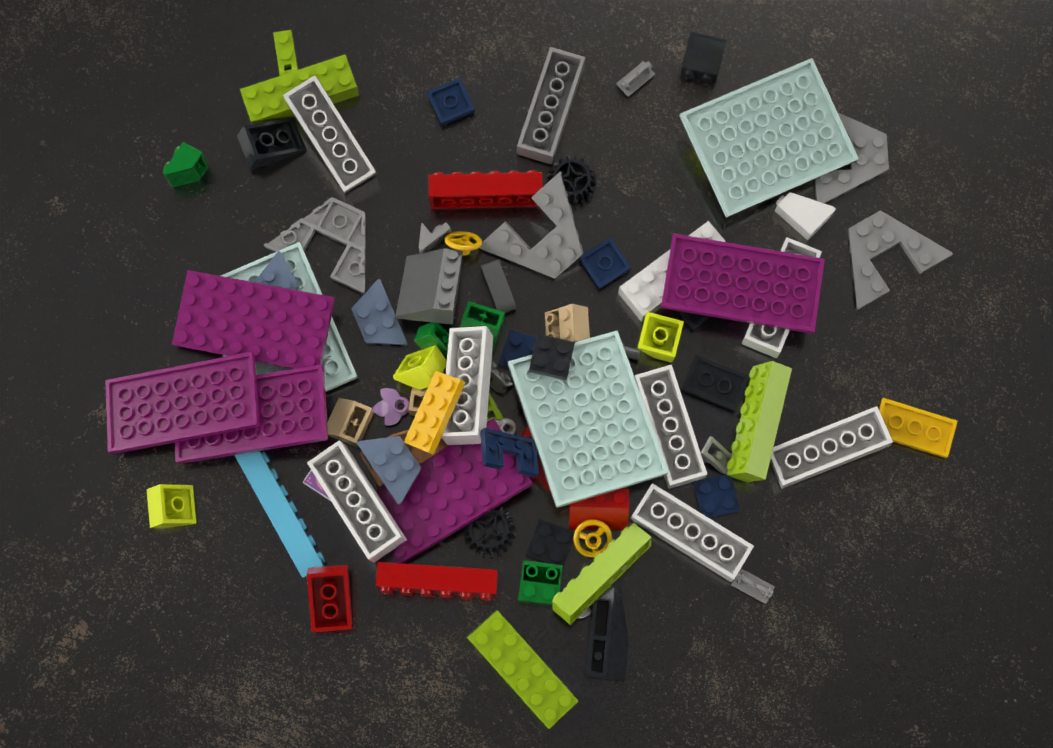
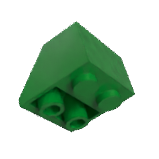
[163,142,209,187]
[460,301,505,353]
[518,560,563,607]

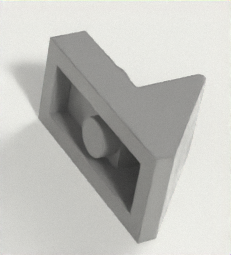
[419,223,451,253]
[701,437,731,474]

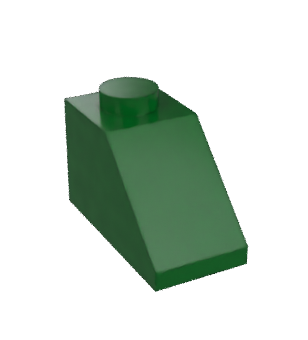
[414,322,449,358]

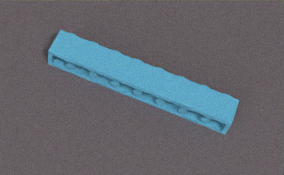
[235,451,326,580]

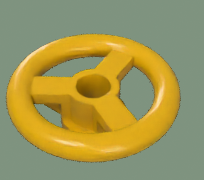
[445,231,482,255]
[573,519,612,558]

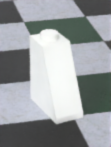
[775,192,836,240]

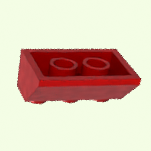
[569,488,629,531]

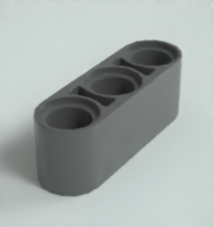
[480,259,517,313]

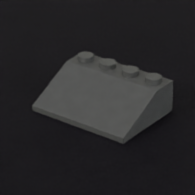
[395,249,463,325]

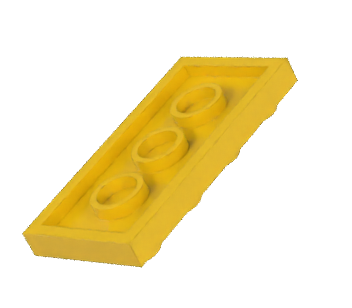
[404,371,466,455]
[879,398,958,458]

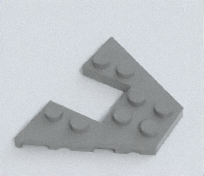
[814,112,889,204]
[480,172,584,278]
[264,197,366,294]
[848,210,953,310]

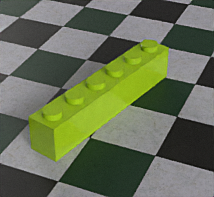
[552,523,652,625]

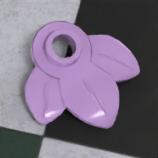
[372,388,410,426]

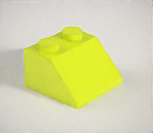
[637,312,684,363]
[393,345,447,390]
[147,484,196,528]

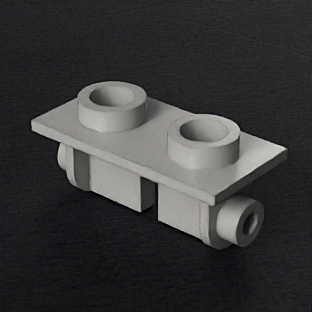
[616,61,655,97]
[490,361,513,395]
[731,568,775,604]

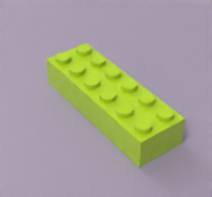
[240,55,359,124]
[727,361,792,482]
[466,610,579,729]

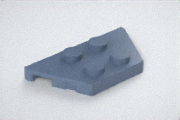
[255,250,299,290]
[351,279,408,346]
[357,436,421,506]

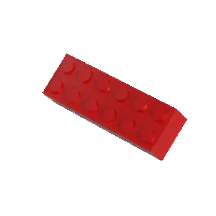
[429,170,543,209]
[375,562,498,601]

